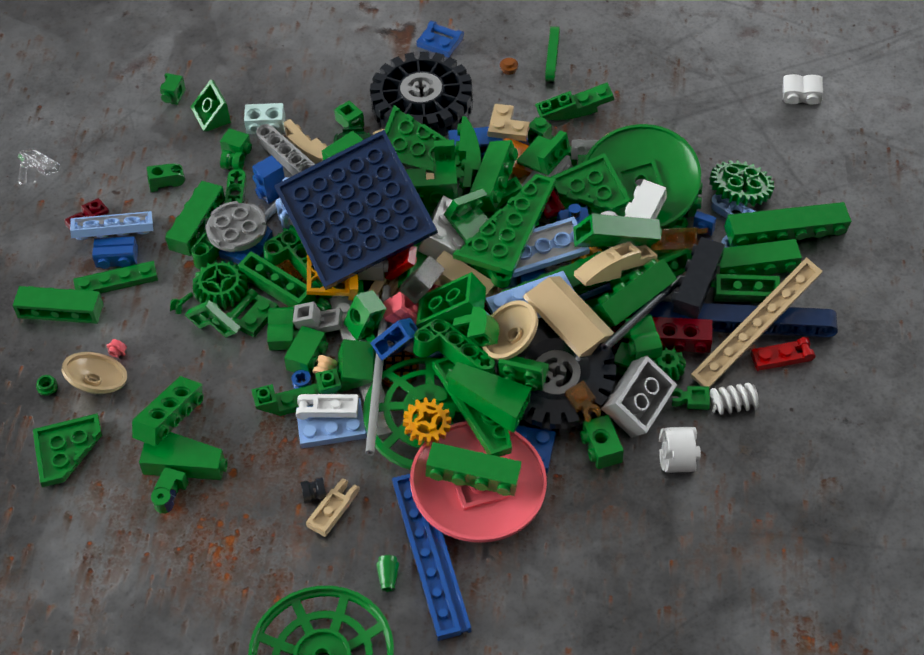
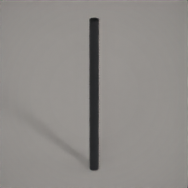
[601,275,681,352]

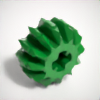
[651,347,686,381]

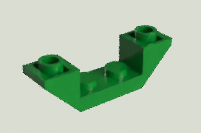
[251,368,342,416]

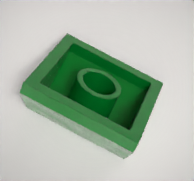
[191,79,231,132]
[337,339,375,393]

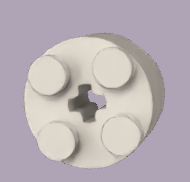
[659,427,701,473]

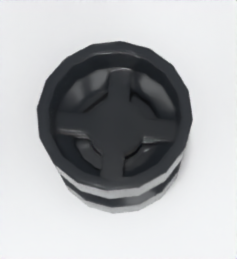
[301,477,326,504]

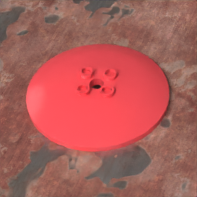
[410,421,547,543]

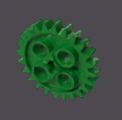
[709,160,775,207]

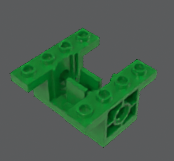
[392,140,458,212]

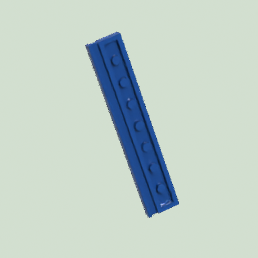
[392,474,472,641]

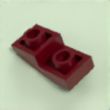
[65,198,109,229]

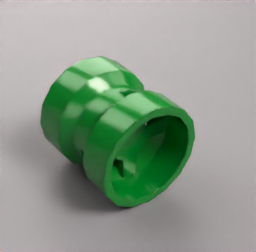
[220,150,245,170]

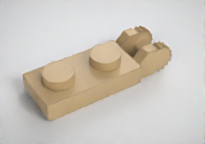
[306,478,360,537]

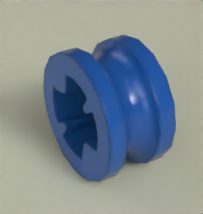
[291,370,312,389]

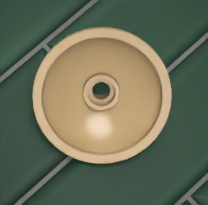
[482,300,538,360]
[62,352,127,394]

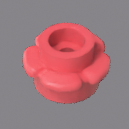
[107,339,127,358]

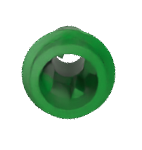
[376,555,399,592]

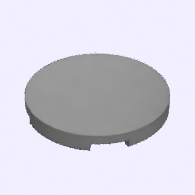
[205,201,267,252]

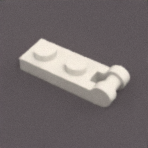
[296,394,359,420]

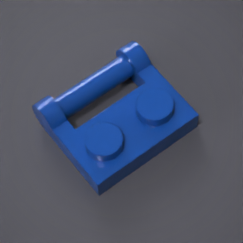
[416,20,464,58]

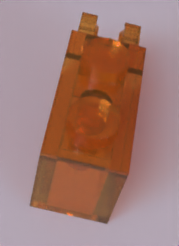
[651,227,708,250]

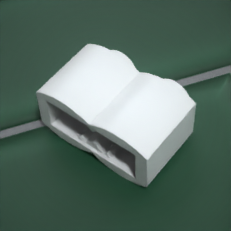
[783,74,823,105]

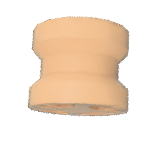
[312,355,338,374]

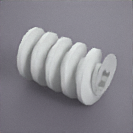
[709,383,758,415]

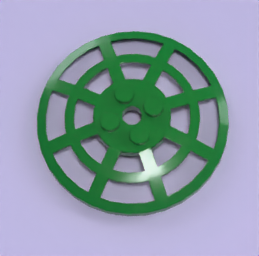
[363,357,461,470]
[248,586,394,655]

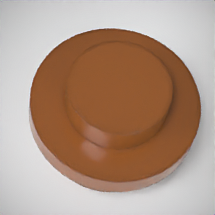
[500,58,518,75]

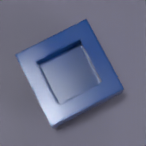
[693,211,716,236]

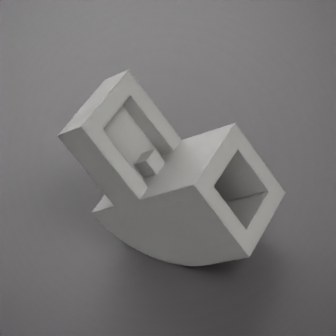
[293,302,343,335]

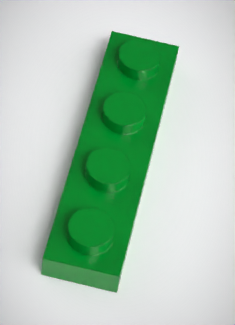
[73,260,158,294]

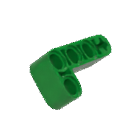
[264,230,336,299]
[413,319,495,374]

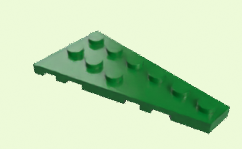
[385,105,482,182]
[453,173,556,277]
[432,347,512,457]

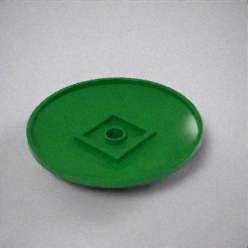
[583,124,701,229]

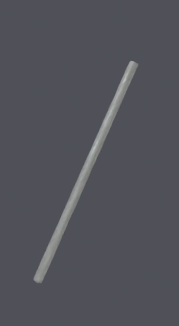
[365,285,391,456]

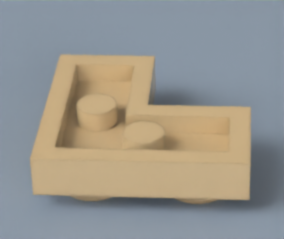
[488,104,530,141]

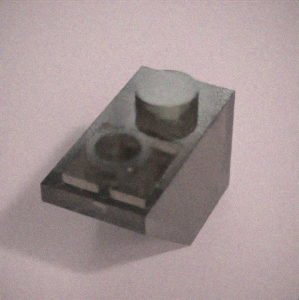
[400,255,445,304]

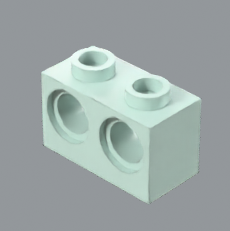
[244,103,285,134]

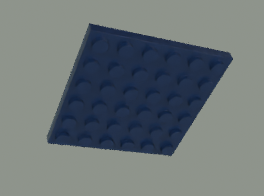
[274,130,438,290]

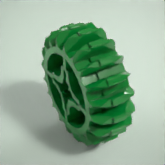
[192,259,248,310]

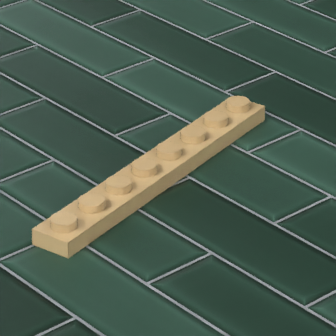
[691,257,823,388]

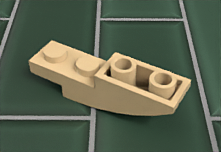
[284,119,327,164]
[574,242,657,286]

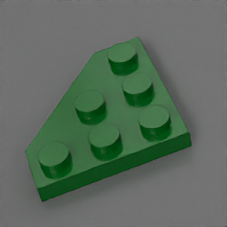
[550,153,631,212]
[32,413,102,488]

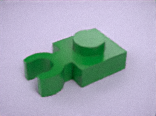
[671,386,710,409]

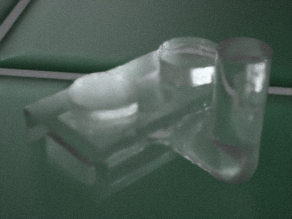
[18,148,60,184]

